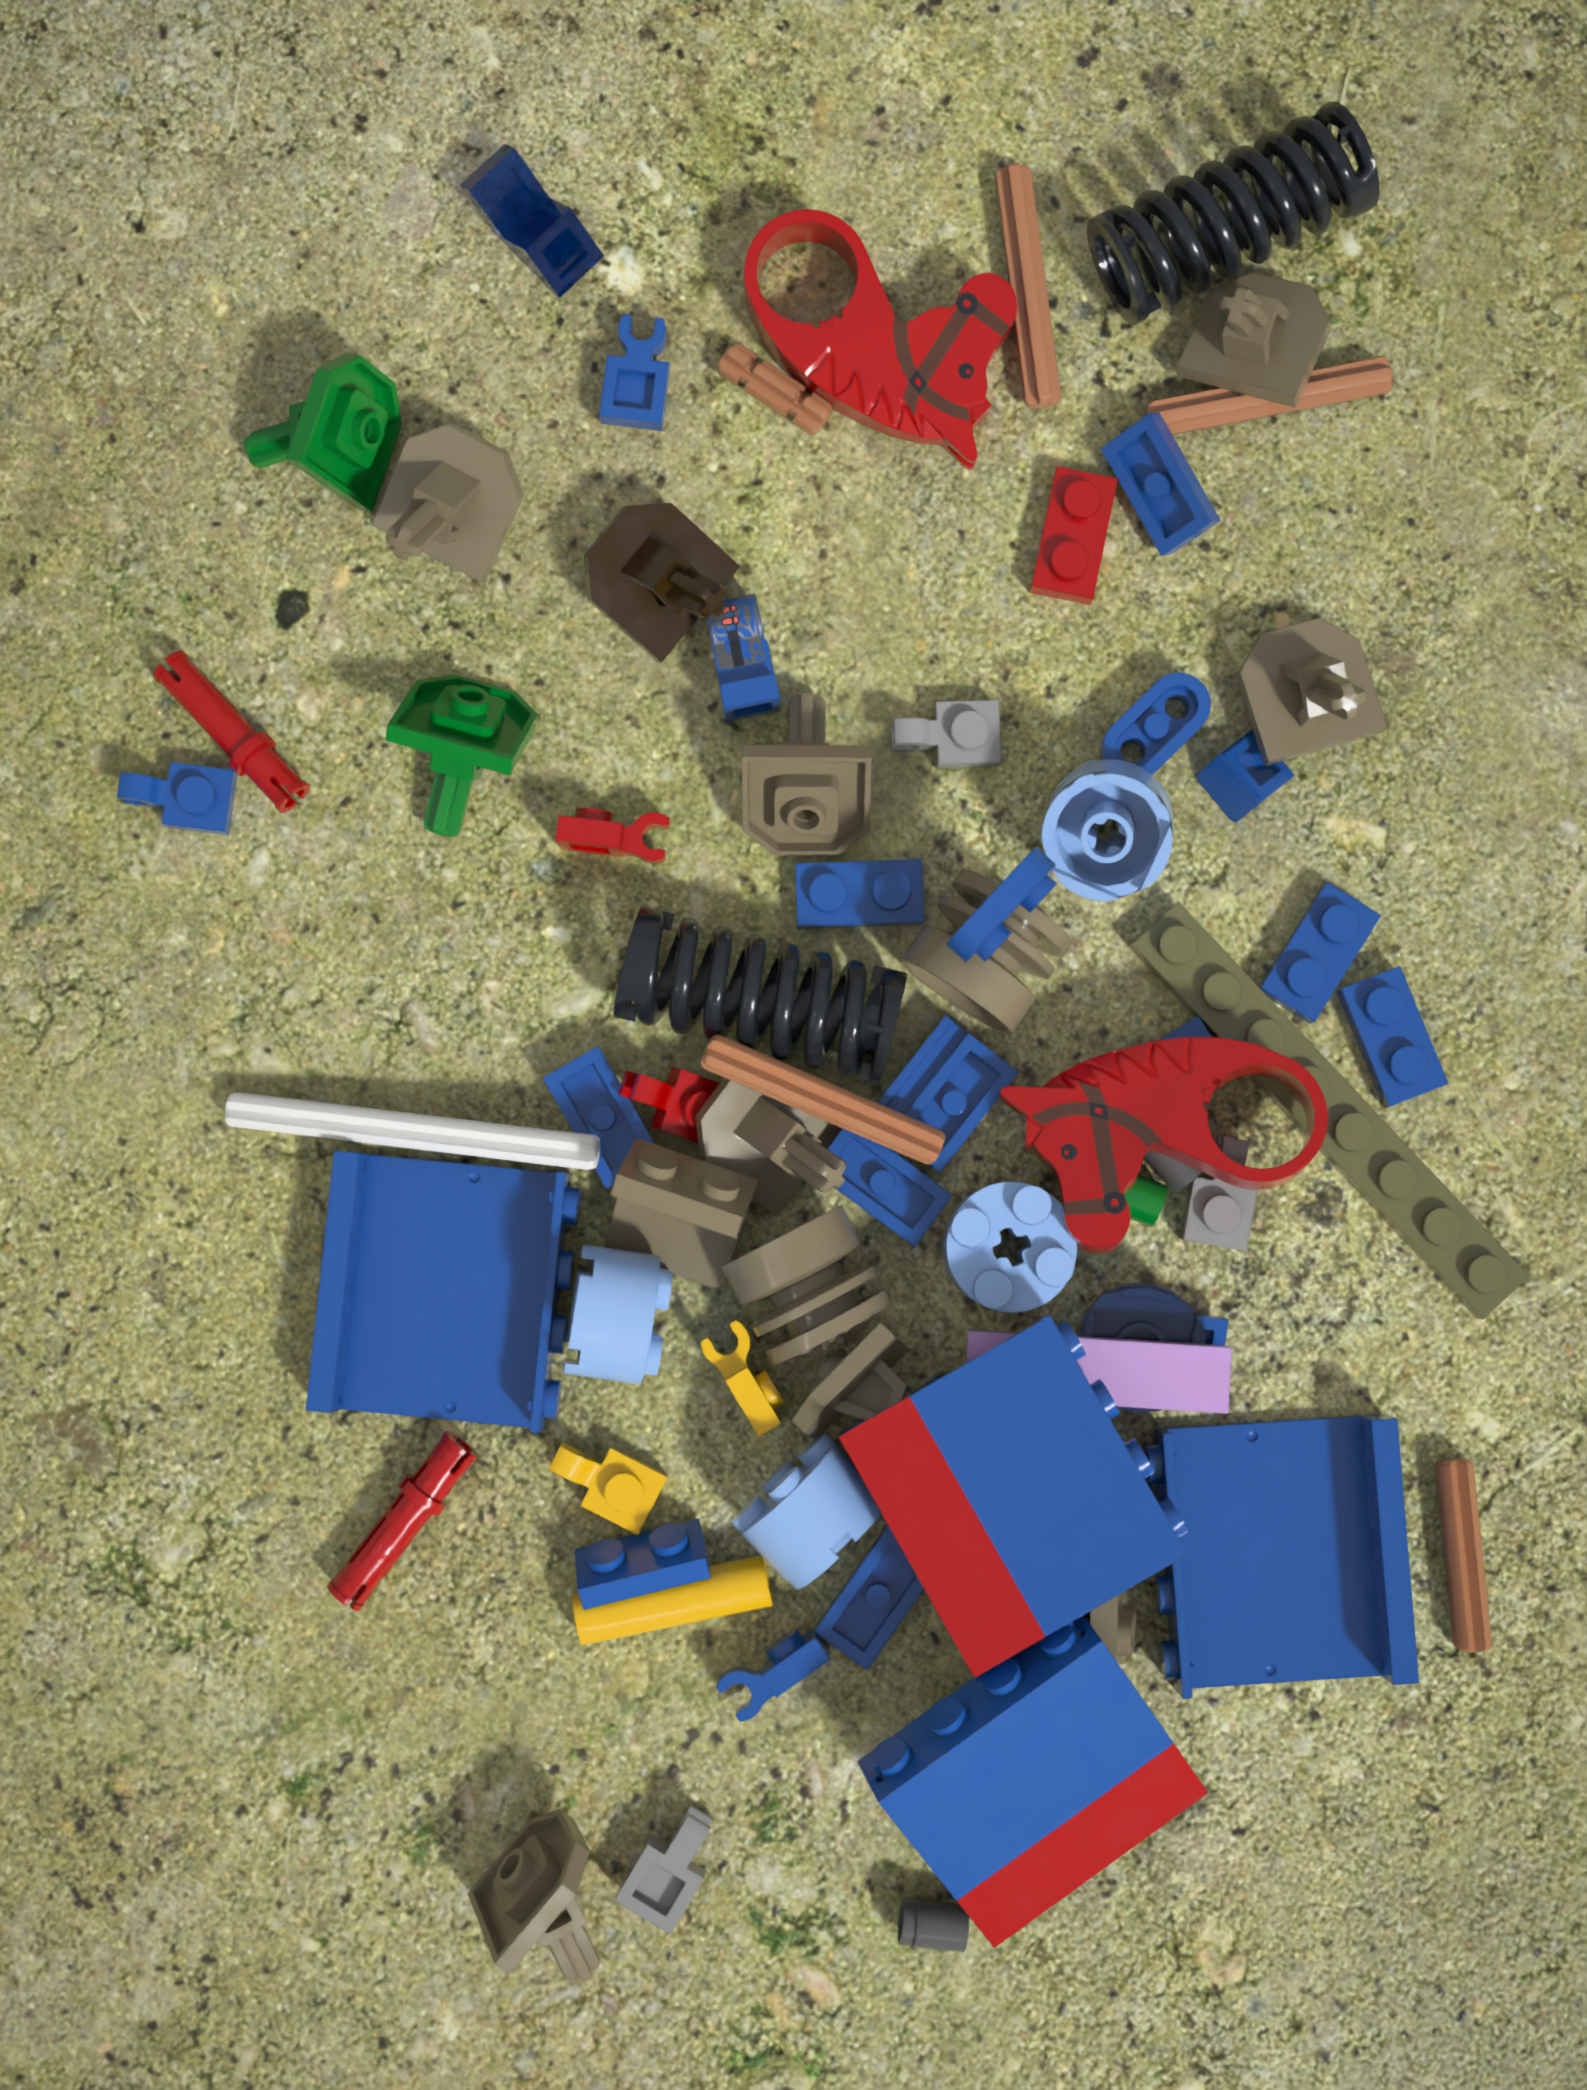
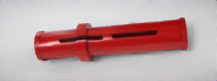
[153,650,310,813]
[327,1431,479,1611]

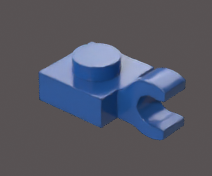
[117,762,238,836]
[716,1629,831,1722]

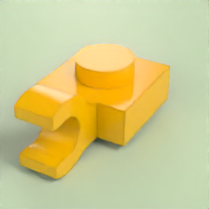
[701,1319,786,1437]
[549,1441,668,1535]

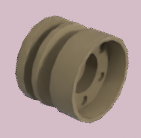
[900,869,1073,1035]
[721,1205,892,1366]

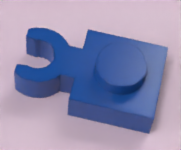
[599,314,670,431]

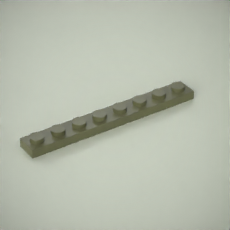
[1129,901,1529,1320]

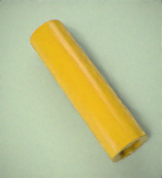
[572,1555,773,1646]

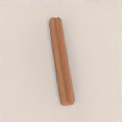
[995,163,1061,409]
[1147,356,1393,435]
[701,1034,945,1164]

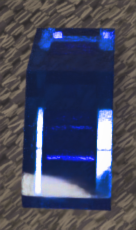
[459,144,604,298]

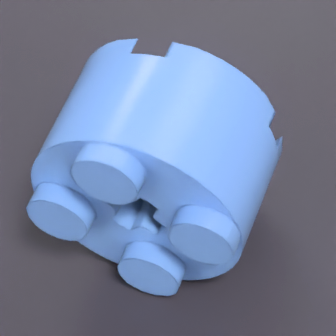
[1041,759,1173,901]
[942,1182,1077,1313]
[563,1244,673,1385]
[731,1431,881,1590]

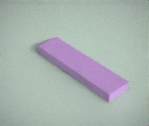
[966,1329,1232,1414]

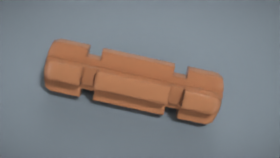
[717,343,833,435]

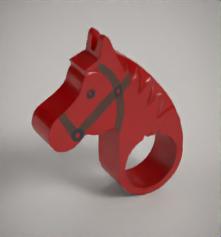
[744,209,1017,470]
[1000,1037,1328,1254]

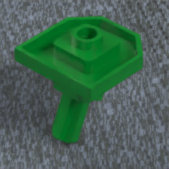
[243,353,402,512]
[385,675,538,837]

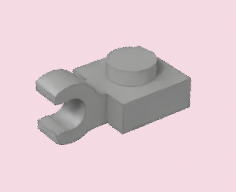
[890,700,1001,769]
[1180,1136,1257,1251]
[614,1804,713,1935]

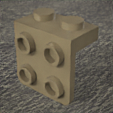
[605,1138,758,1288]

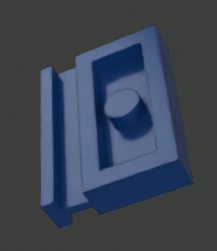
[877,1015,1019,1173]

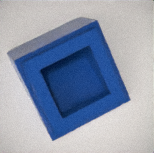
[1196,729,1295,822]

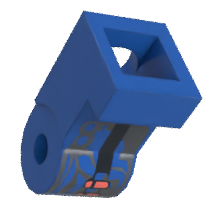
[708,594,780,722]

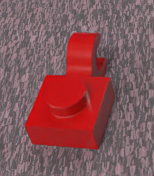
[555,808,671,864]
[617,1067,720,1143]

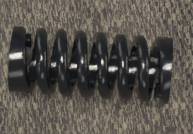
[1087,101,1380,325]
[613,906,907,1085]

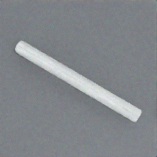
[225,1092,601,1170]

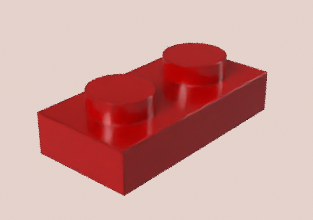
[1029,466,1118,605]

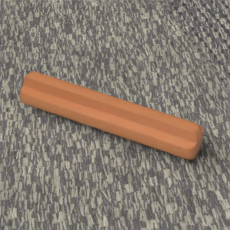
[1435,1458,1492,1653]

